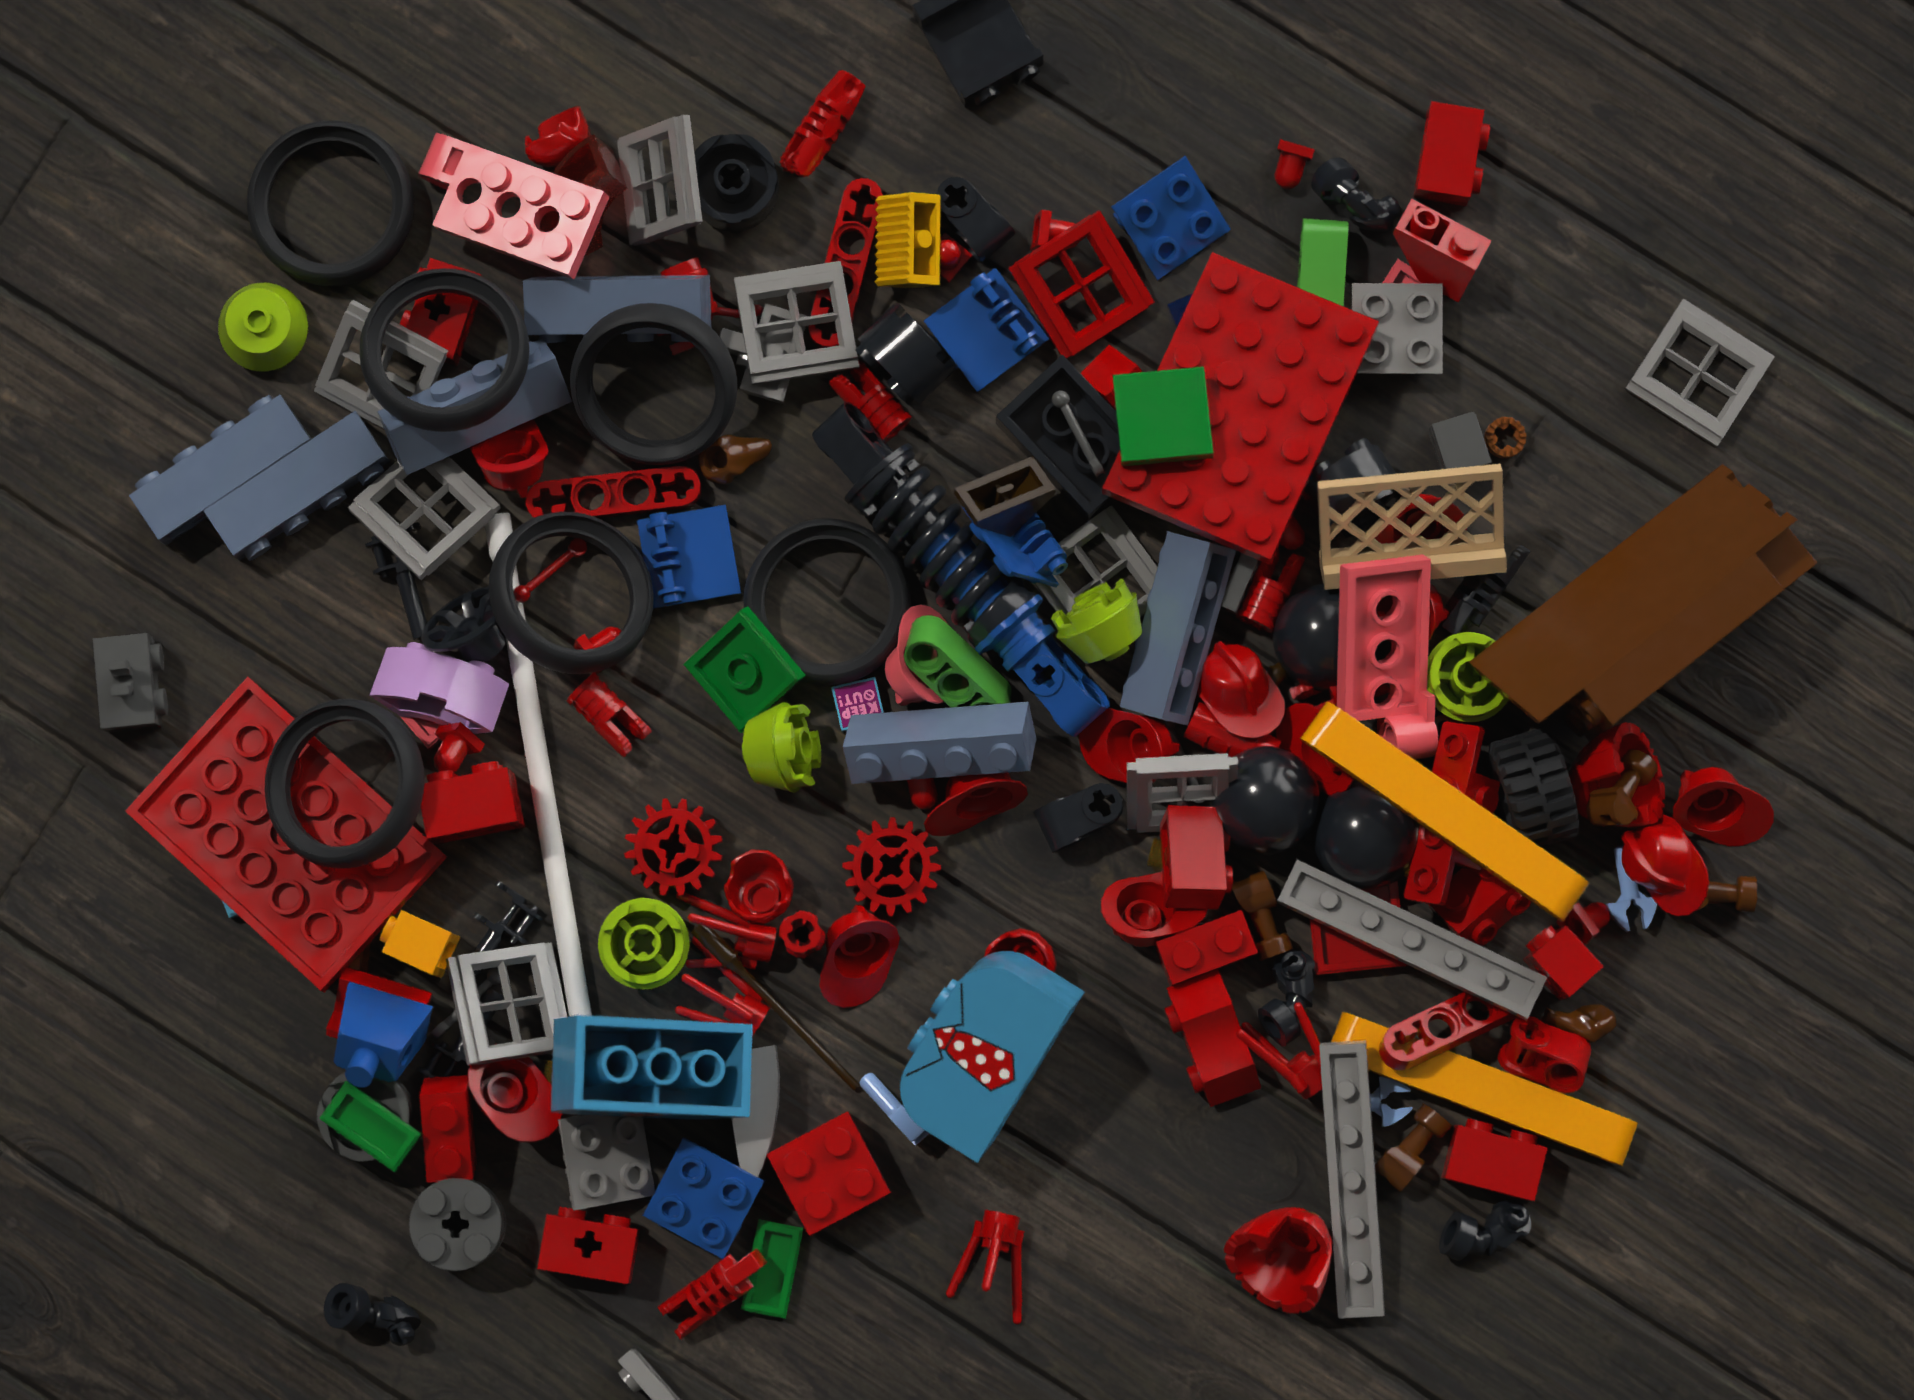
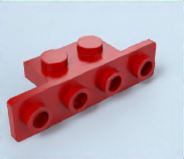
[1404,721,1500,906]

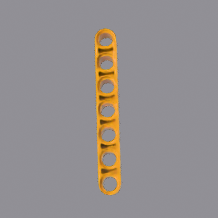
[1300,701,1589,921]
[1331,1012,1638,1166]

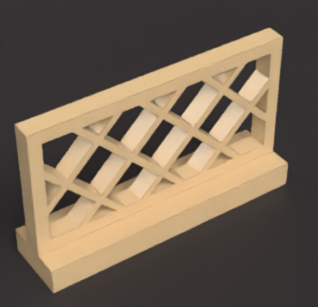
[1317,464,1507,590]

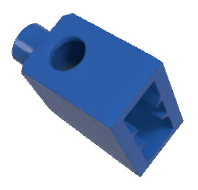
[334,981,433,1087]

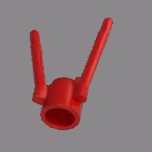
[676,893,776,970]
[675,937,770,1037]
[1236,1002,1322,1099]
[946,1210,1025,1324]

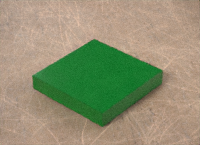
[1113,367,1214,467]
[683,606,806,733]

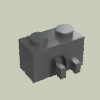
[93,633,168,733]

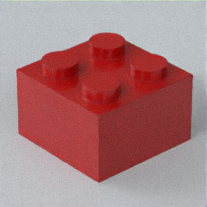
[420,761,525,845]
[766,1111,891,1236]

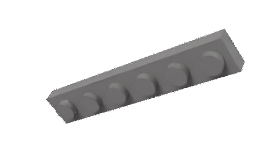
[1277,860,1547,1021]
[1319,1040,1385,1318]

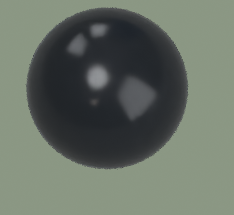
[1273,584,1381,692]
[1211,746,1321,855]
[1312,781,1420,890]

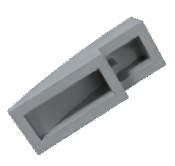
[732,1045,780,1178]

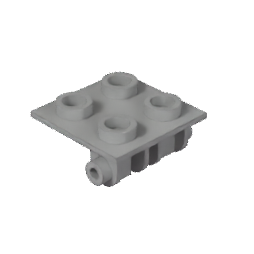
[1352,283,1443,374]
[558,1115,655,1210]

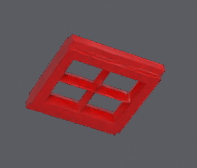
[1008,210,1155,359]

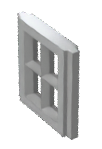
[617,115,703,246]
[734,261,859,385]
[1625,299,1775,447]
[314,300,448,429]
[348,457,501,580]
[1035,505,1158,618]
[1127,753,1238,833]
[446,942,568,1066]

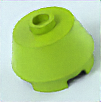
[218,282,308,371]
[1051,579,1142,663]
[1427,632,1509,722]
[742,702,821,792]
[598,898,689,989]

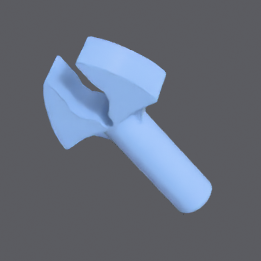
[1606,844,1657,932]
[859,1073,929,1146]
[1370,1076,1413,1127]

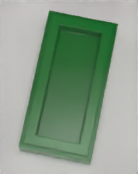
[319,1081,422,1172]
[741,1219,804,1319]

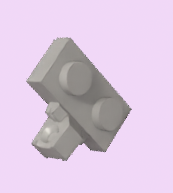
[719,303,808,404]

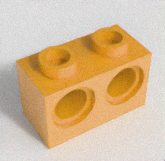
[380,910,461,978]

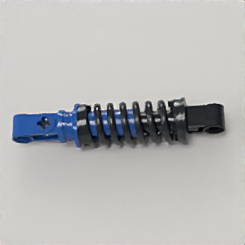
[812,402,1110,737]

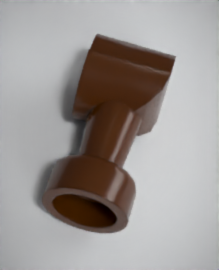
[1586,749,1658,827]
[1231,870,1293,961]
[1696,876,1757,912]
[1375,1103,1452,1192]

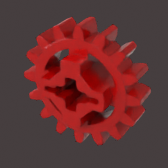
[624,798,723,897]
[842,817,941,917]

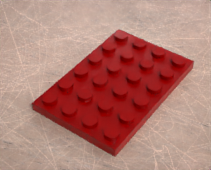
[1102,252,1379,565]
[125,676,447,993]

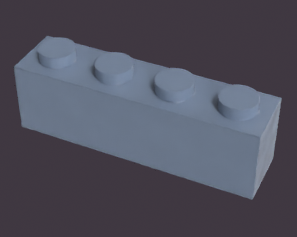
[523,275,711,343]
[377,338,572,475]
[129,395,311,546]
[203,411,390,561]
[1119,531,1236,725]
[843,702,1036,784]

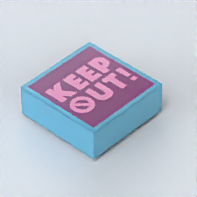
[831,677,884,732]

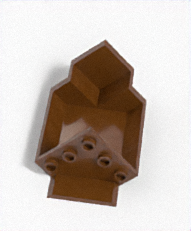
[1469,464,1817,741]

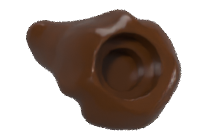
[698,434,772,484]
[1540,1004,1617,1043]

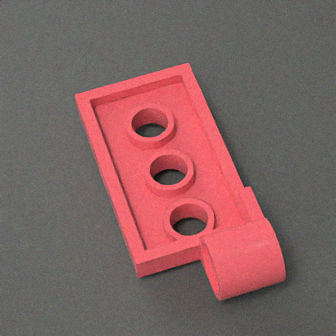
[418,133,610,279]
[1337,554,1438,760]

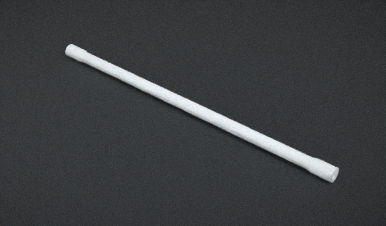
[485,513,592,1016]

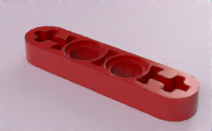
[808,178,883,348]
[525,466,702,519]
[1379,992,1517,1071]

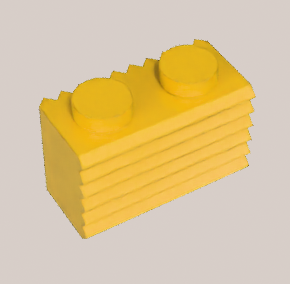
[874,192,941,288]

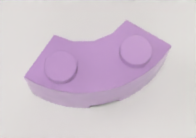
[369,642,509,734]

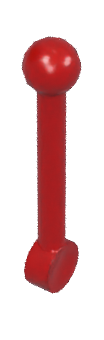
[513,538,587,603]

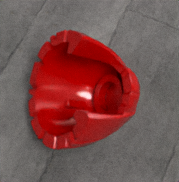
[1568,722,1665,827]
[1224,1207,1332,1313]

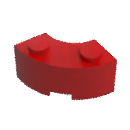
[1164,969,1261,1107]

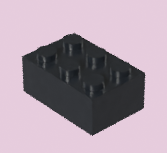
[996,355,1120,521]

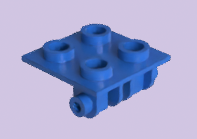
[1111,156,1231,280]
[923,268,1049,393]
[637,505,741,609]
[962,507,1068,587]
[643,1137,764,1259]

